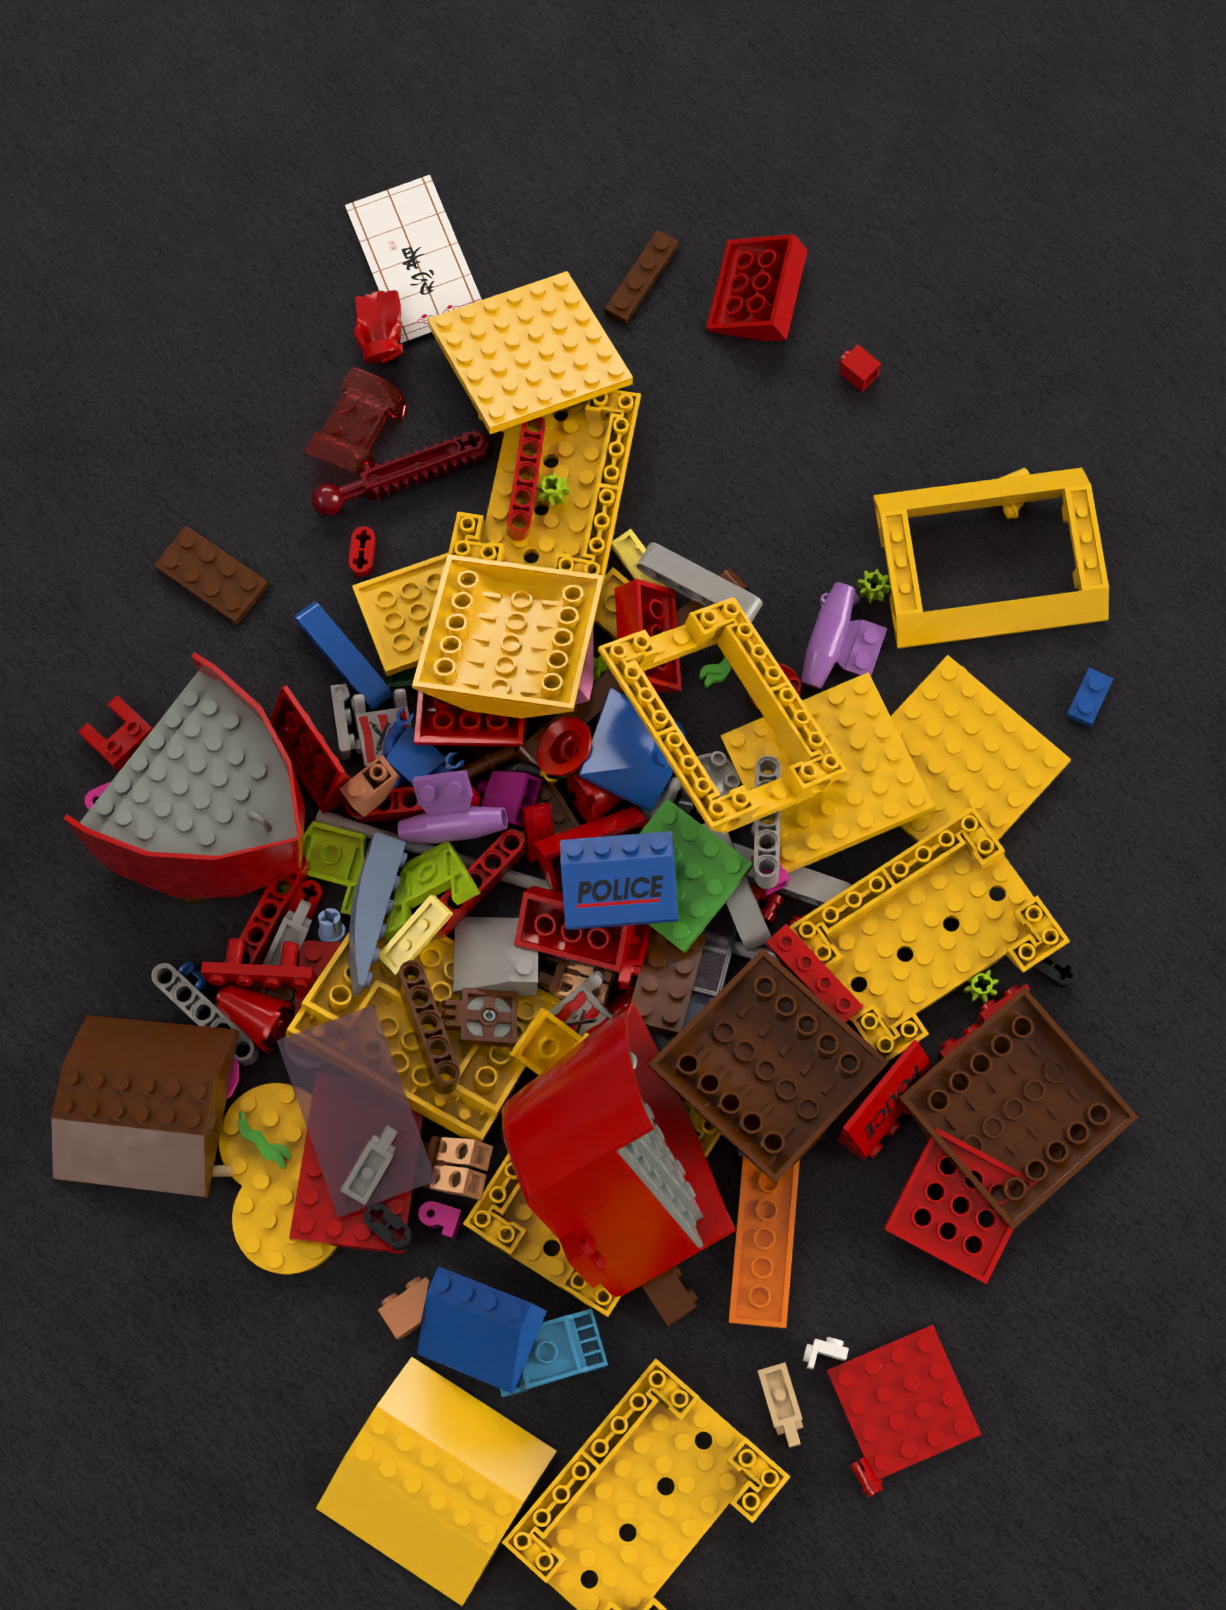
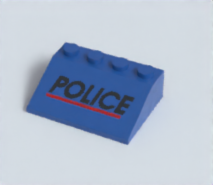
[560,831,678,930]

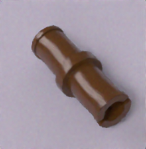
[462,746,517,781]

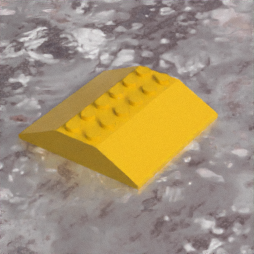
[412,554,604,718]
[316,1357,557,1606]

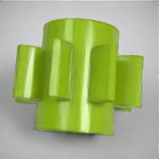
[537,472,571,507]
[857,569,890,604]
[964,970,999,1004]

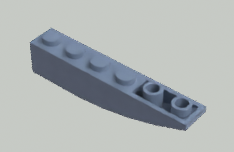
[349,831,408,996]

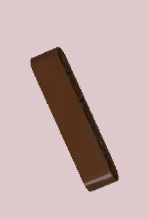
[397,960,460,1095]

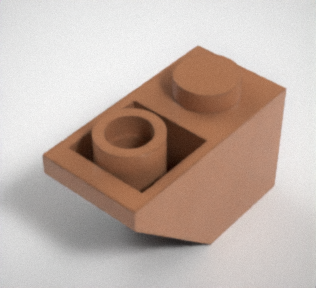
[339,755,399,817]
[378,1277,431,1341]

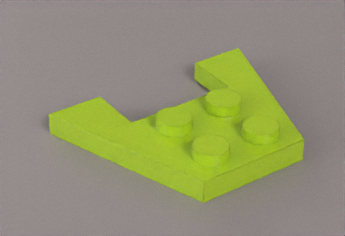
[278,821,366,916]
[384,842,480,941]

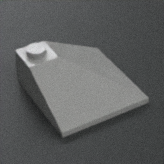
[453,917,538,996]

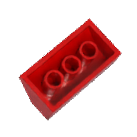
[615,579,682,693]
[534,806,647,893]
[514,886,635,972]

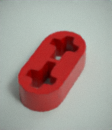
[349,526,377,577]
[286,880,324,923]

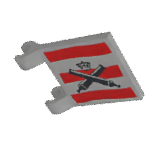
[351,688,411,767]

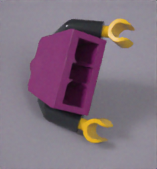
[477,762,558,844]

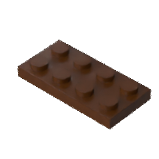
[154,526,269,625]
[631,928,707,1037]

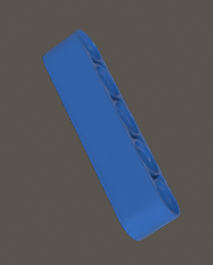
[294,600,394,712]

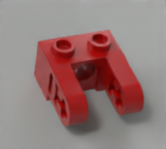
[78,695,153,773]

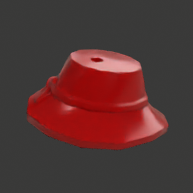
[536,717,593,777]

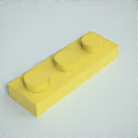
[378,895,453,975]

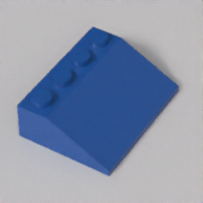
[417,1267,547,1394]

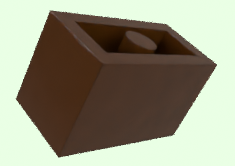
[641,1265,698,1327]

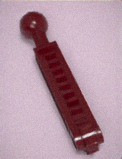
[311,430,490,516]

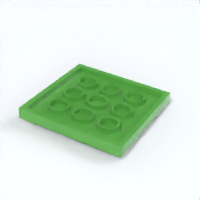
[639,799,754,953]

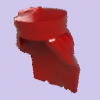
[354,290,403,364]

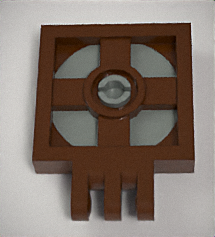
[441,988,518,1048]

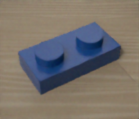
[1066,668,1114,728]

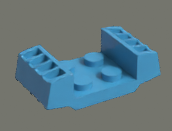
[500,1309,608,1397]

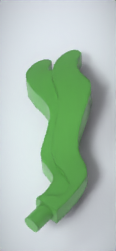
[699,657,732,688]
[238,1112,291,1169]

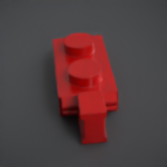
[615,924,652,990]

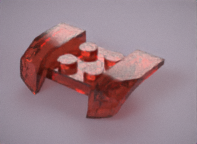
[304,366,406,476]

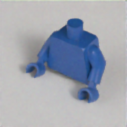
[382,707,464,789]

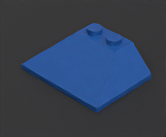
[579,688,685,812]

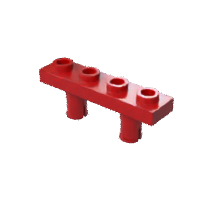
[765,924,863,1023]
[201,939,317,990]

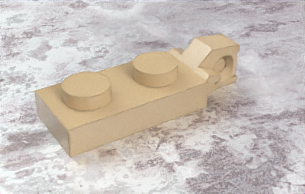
[757,1362,803,1448]

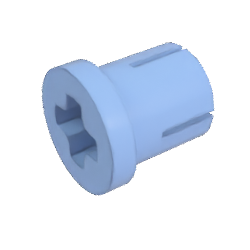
[318,908,346,942]

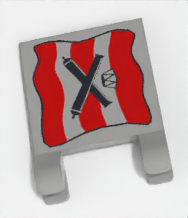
[549,970,628,1037]

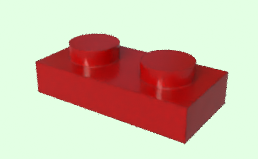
[522,802,554,862]

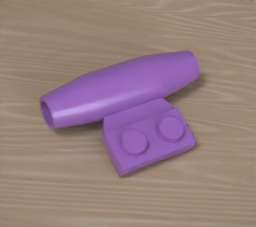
[801,582,887,690]
[398,770,508,844]

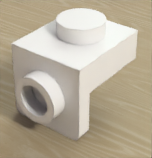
[803,1337,849,1370]

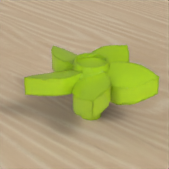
[593,655,610,682]

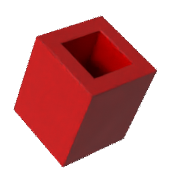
[839,345,881,392]

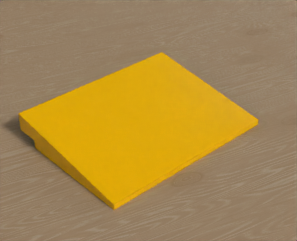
[286,915,562,1142]

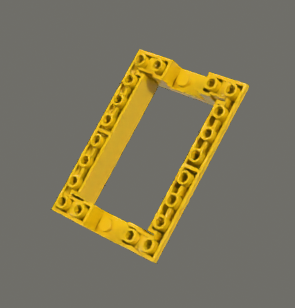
[873,468,1109,649]
[598,597,847,833]

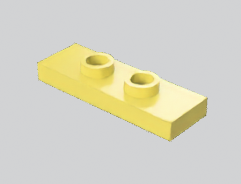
[611,529,676,593]

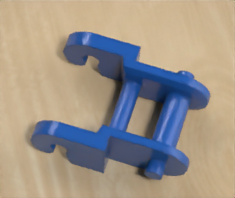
[178,962,211,990]

